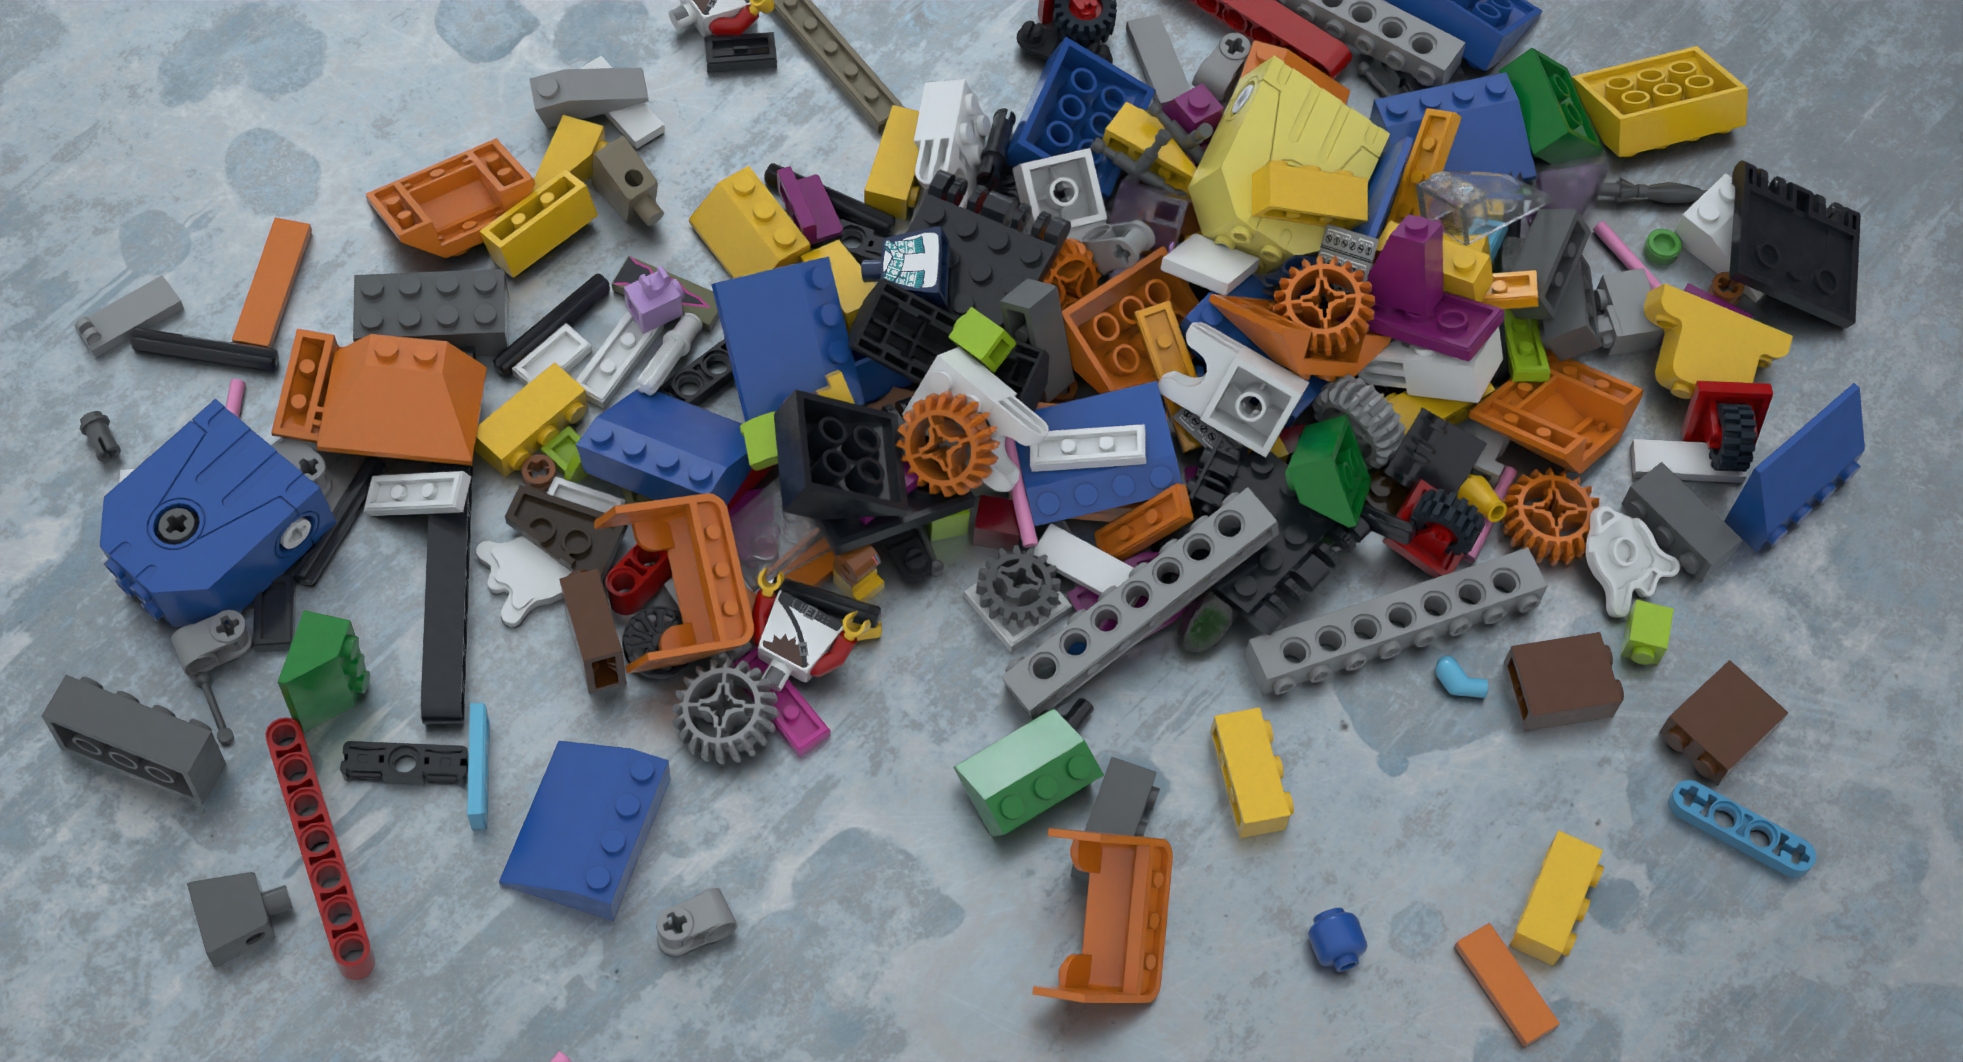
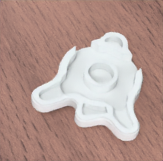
[1586,506,1680,618]
[476,535,572,627]

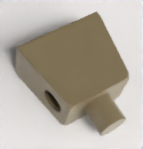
[592,135,664,226]

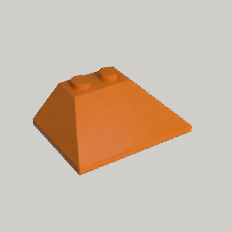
[365,138,535,258]
[1209,294,1391,382]
[271,329,343,443]
[317,334,487,466]
[1469,350,1644,474]

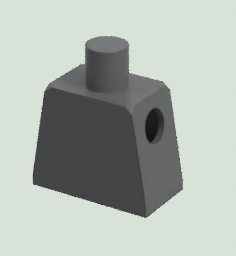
[187,872,293,967]

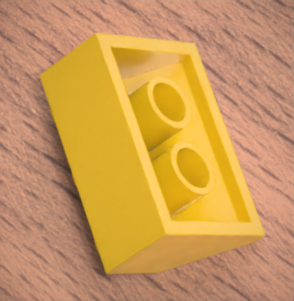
[689,166,810,279]

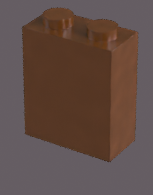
[559,569,627,694]
[1504,632,1624,732]
[1660,660,1789,785]

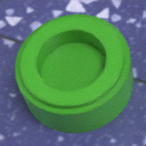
[1643,228,1682,265]

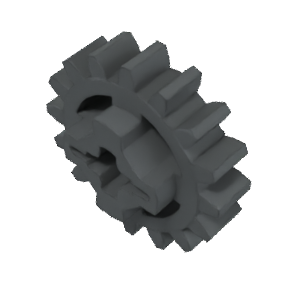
[976,545,1061,628]

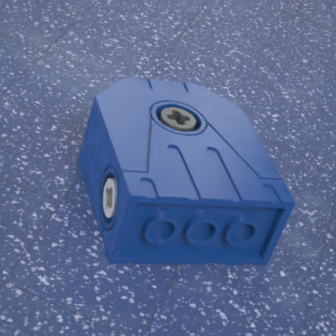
[100,398,337,627]

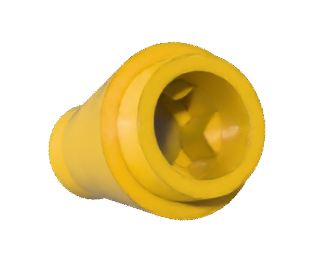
[1456,474,1507,522]

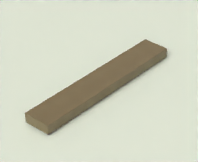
[772,0,905,133]

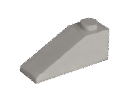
[530,67,649,129]

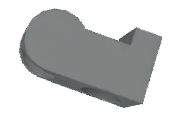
[1469,425,1510,489]

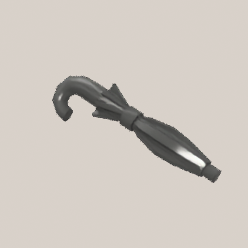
[1583,173,1708,203]

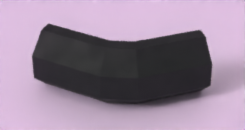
[848,279,1050,412]

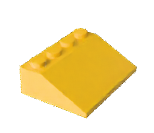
[1572,46,1748,157]

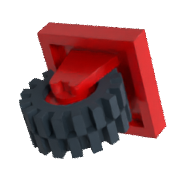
[1037,0,1117,49]
[1680,381,1773,472]
[1382,479,1485,578]

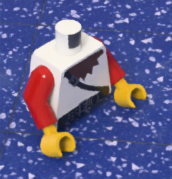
[669,0,775,37]
[751,566,871,692]

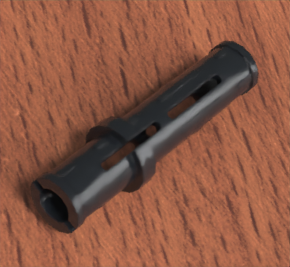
[976,108,1016,191]

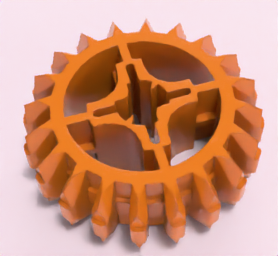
[1043,238,1102,310]
[1273,255,1375,356]
[895,391,1001,497]
[1500,467,1600,567]

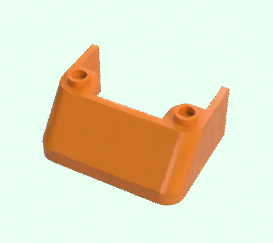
[594,493,754,674]
[1032,828,1173,1003]

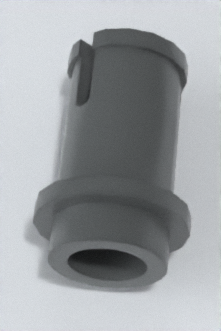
[79,411,121,461]

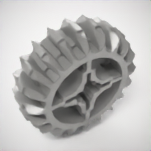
[1313,374,1405,469]
[672,658,779,765]

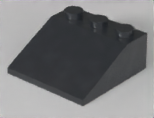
[774,389,909,520]

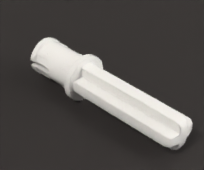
[637,313,703,396]

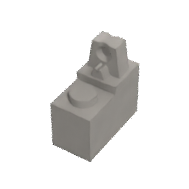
[1594,268,1664,355]

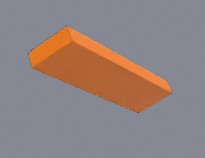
[232,217,312,348]

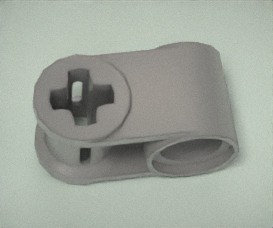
[1192,33,1251,102]
[1082,220,1155,273]
[271,437,332,497]
[171,610,253,676]
[656,888,738,956]

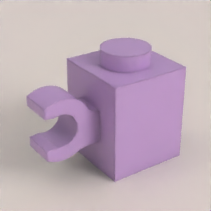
[624,266,685,334]

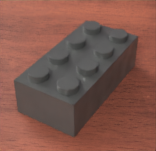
[353,269,509,357]
[42,675,226,804]

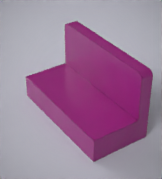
[777,166,843,245]

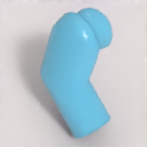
[1435,655,1488,698]

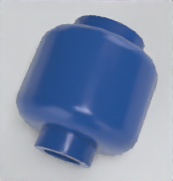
[1308,908,1368,972]

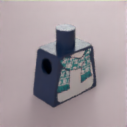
[861,226,950,307]

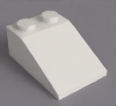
[1674,173,1765,303]

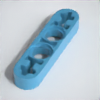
[1668,780,1816,878]

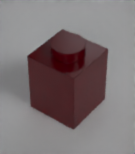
[973,495,1021,552]

